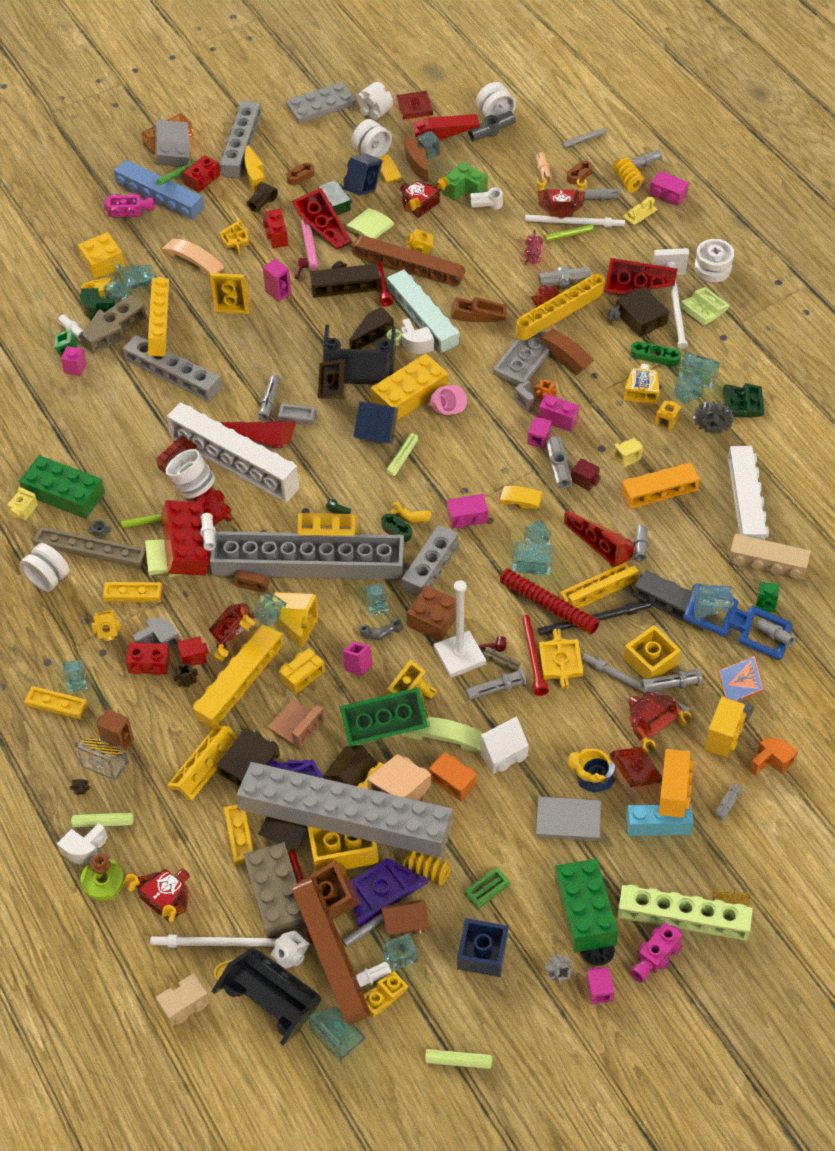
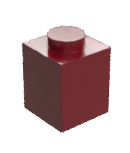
[571,458,601,491]

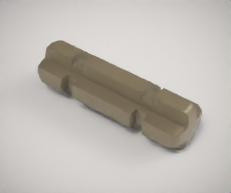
[483,647,521,671]

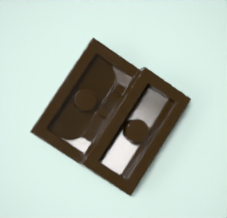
[258,816,308,851]

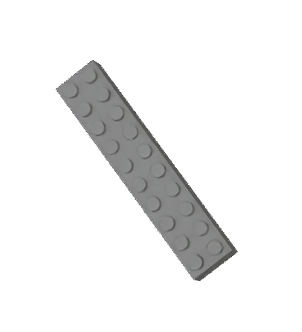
[210,531,404,579]
[236,762,453,858]

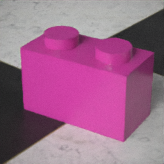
[649,171,689,206]
[263,259,291,302]
[538,394,579,432]
[447,494,488,529]

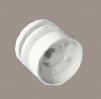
[166,449,215,499]

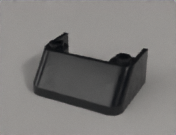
[323,325,396,385]
[211,948,321,1046]

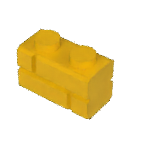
[279,648,325,694]

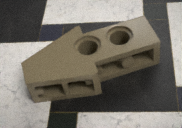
[82,295,146,354]

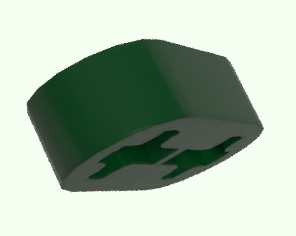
[381,514,412,542]

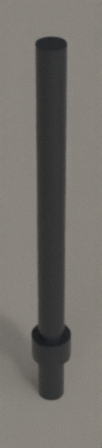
[537,601,651,636]

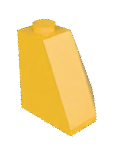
[266,592,319,647]

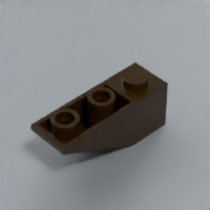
[349,306,394,349]

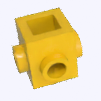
[406,228,434,254]
[92,610,121,641]

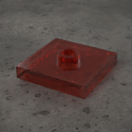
[396,90,433,120]
[609,747,663,787]

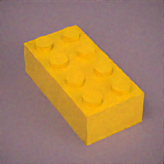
[371,353,449,421]

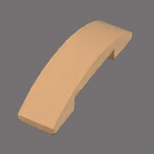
[162,239,224,276]

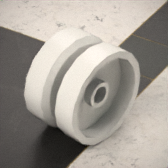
[476,82,516,118]
[351,119,392,158]
[695,239,734,282]
[19,543,70,592]

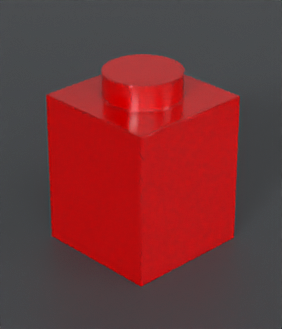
[177,636,209,666]

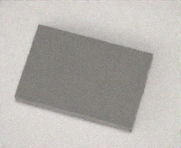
[536,797,601,841]

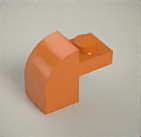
[749,738,798,776]

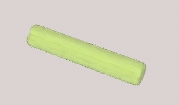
[387,433,418,476]
[71,813,134,827]
[425,1049,493,1069]

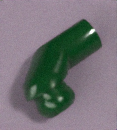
[326,499,351,514]

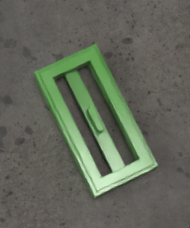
[464,867,510,909]

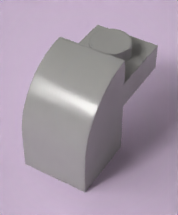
[132,618,180,650]

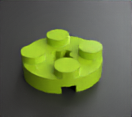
[80,859,124,901]

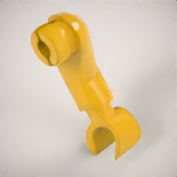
[390,502,432,523]

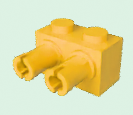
[384,659,438,706]

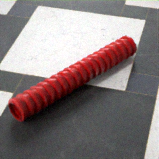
[500,568,599,635]

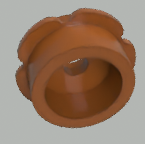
[90,854,111,874]

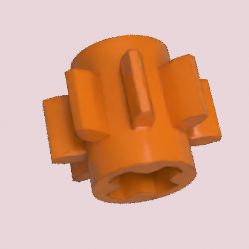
[535,380,557,401]

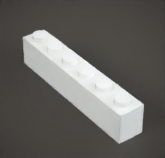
[728,446,769,540]

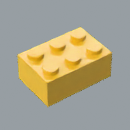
[307,826,379,872]

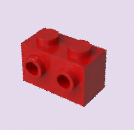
[183,155,220,193]
[263,209,288,249]
[126,642,171,675]

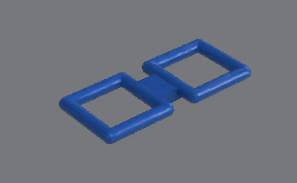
[684,583,793,660]

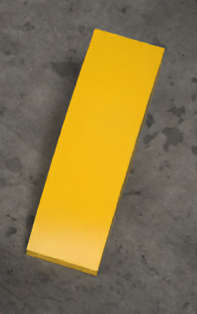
[245,146,265,193]

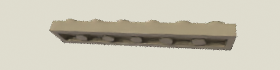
[33,526,147,568]

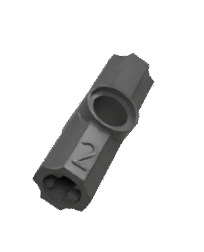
[468,110,516,141]

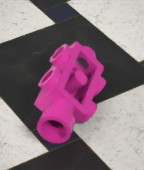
[104,193,155,217]
[630,922,683,983]

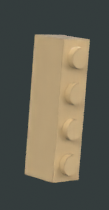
[728,534,811,580]

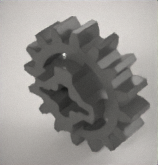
[693,401,734,434]

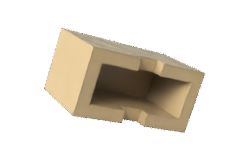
[155,973,210,1027]

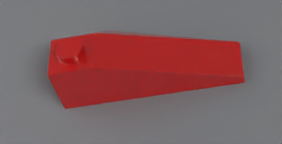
[412,114,480,147]
[292,188,352,249]
[604,258,678,295]
[220,421,296,448]
[564,511,634,567]

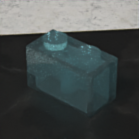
[678,352,720,389]
[512,542,553,575]

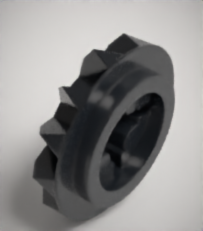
[580,946,615,966]

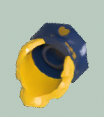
[567,749,617,793]

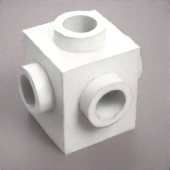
[270,930,310,969]

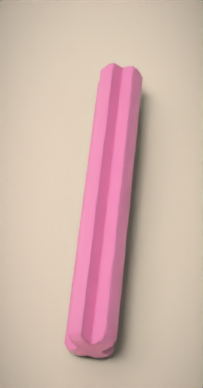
[301,219,318,269]

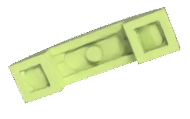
[402,717,484,753]

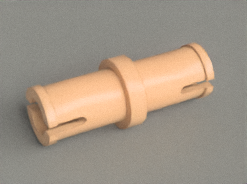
[535,152,552,183]

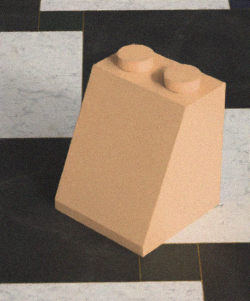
[367,754,431,801]

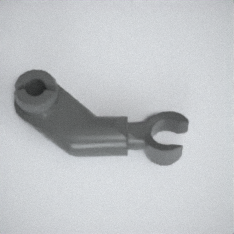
[359,618,403,640]

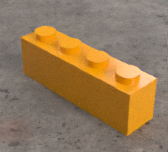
[621,463,700,509]
[659,749,694,818]

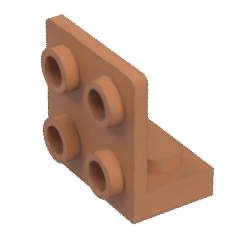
[268,700,324,749]

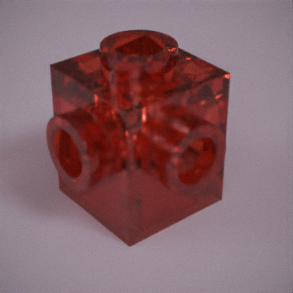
[531,284,560,308]

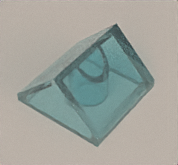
[308,1006,366,1061]

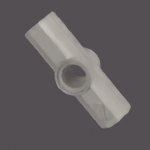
[538,266,591,289]
[546,436,572,489]

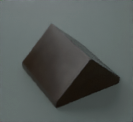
[318,359,347,399]
[323,745,378,786]

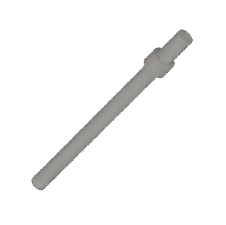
[582,653,690,712]

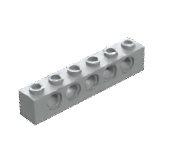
[219,101,261,178]
[123,335,222,402]

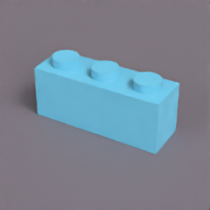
[626,804,693,836]

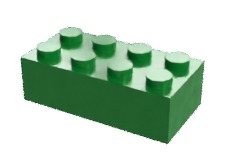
[19,455,105,519]
[339,687,430,746]
[555,859,618,953]

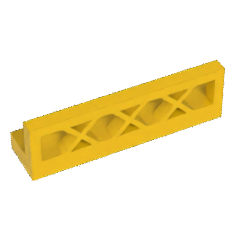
[559,562,639,608]
[167,726,238,800]

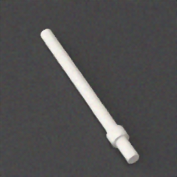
[525,215,625,228]
[150,934,278,948]

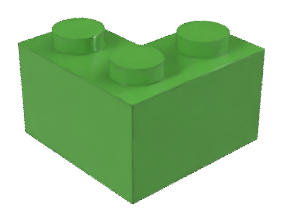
[442,162,488,201]

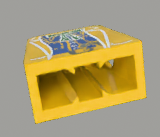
[624,364,659,404]

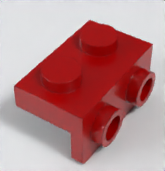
[193,487,233,526]

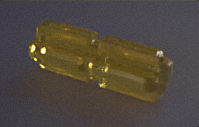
[712,891,750,905]

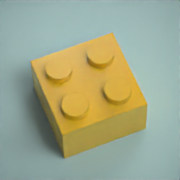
[77,232,125,279]
[623,625,682,679]
[704,696,747,758]

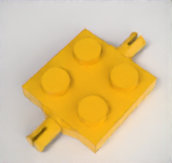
[539,629,583,690]

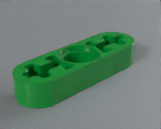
[630,342,681,366]

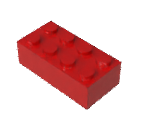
[161,500,210,576]

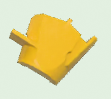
[219,220,249,255]

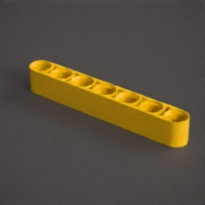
[515,274,605,340]

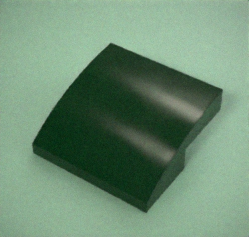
[723,383,765,417]

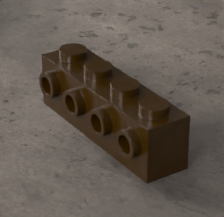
[310,264,380,298]

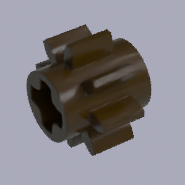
[173,663,198,688]

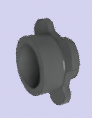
[607,305,621,325]
[88,520,111,539]

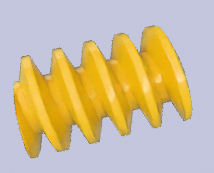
[612,158,644,193]
[403,851,451,886]

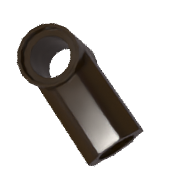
[247,182,278,212]

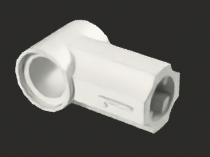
[471,187,503,210]

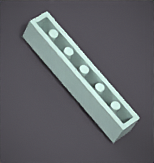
[387,270,460,353]

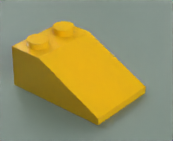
[209,273,251,314]

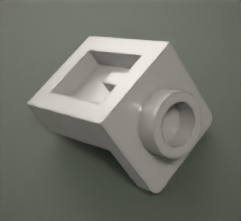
[514,380,534,412]

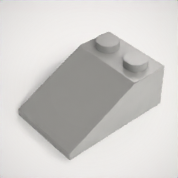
[155,119,189,167]

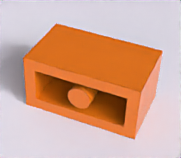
[429,752,477,801]

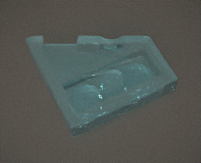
[115,264,157,290]
[692,584,734,621]

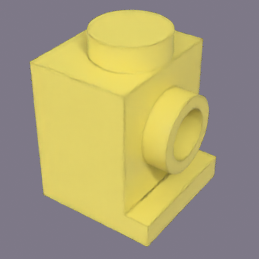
[613,438,643,468]
[7,487,38,521]

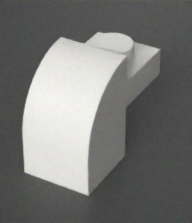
[400,318,434,354]
[57,823,108,865]

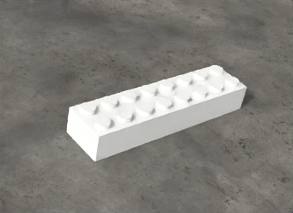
[167,402,299,503]

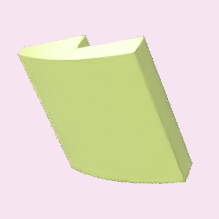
[346,208,394,239]
[680,287,730,326]
[145,539,182,577]

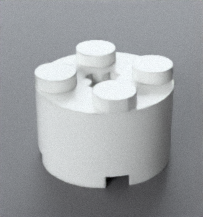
[356,82,393,120]

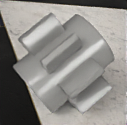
[544,953,574,983]

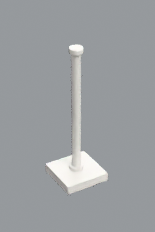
[652,248,689,349]
[434,581,486,678]

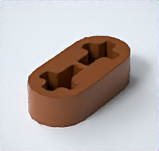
[567,161,593,185]
[286,163,314,185]
[232,570,270,592]

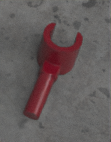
[294,258,309,279]
[479,636,507,652]

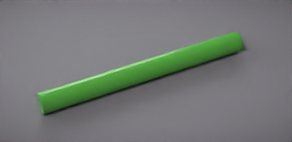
[156,160,196,186]

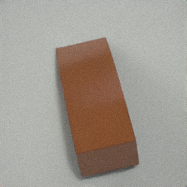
[404,138,428,182]
[451,297,507,322]
[540,329,594,375]

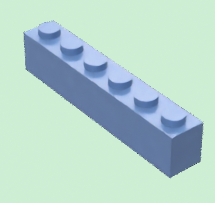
[114,160,205,220]

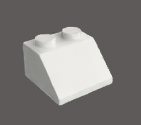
[480,717,529,774]

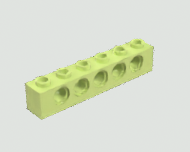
[617,885,753,941]

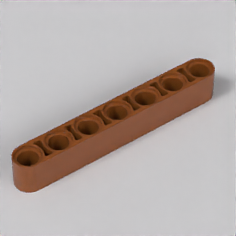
[351,235,466,286]
[292,876,370,1026]

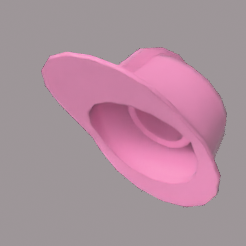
[428,385,467,415]

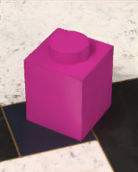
[61,346,87,376]
[527,417,552,449]
[343,641,373,676]
[586,967,615,1005]

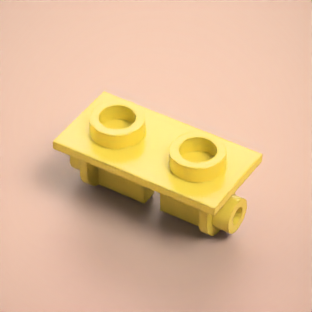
[623,197,658,226]

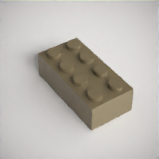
[243,842,307,938]

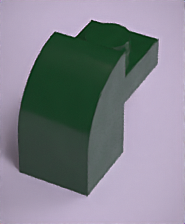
[80,288,115,319]

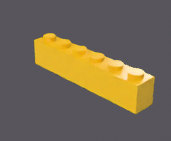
[148,277,169,357]
[192,624,284,729]

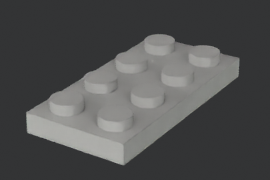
[286,82,356,124]
[493,331,551,385]

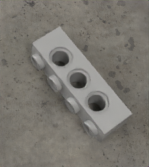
[402,525,460,597]

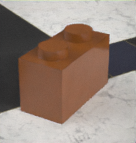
[97,709,134,754]
[381,899,430,938]

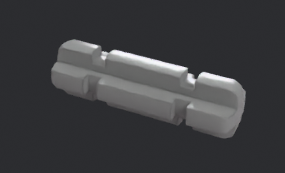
[715,783,742,820]

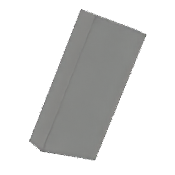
[278,403,317,425]

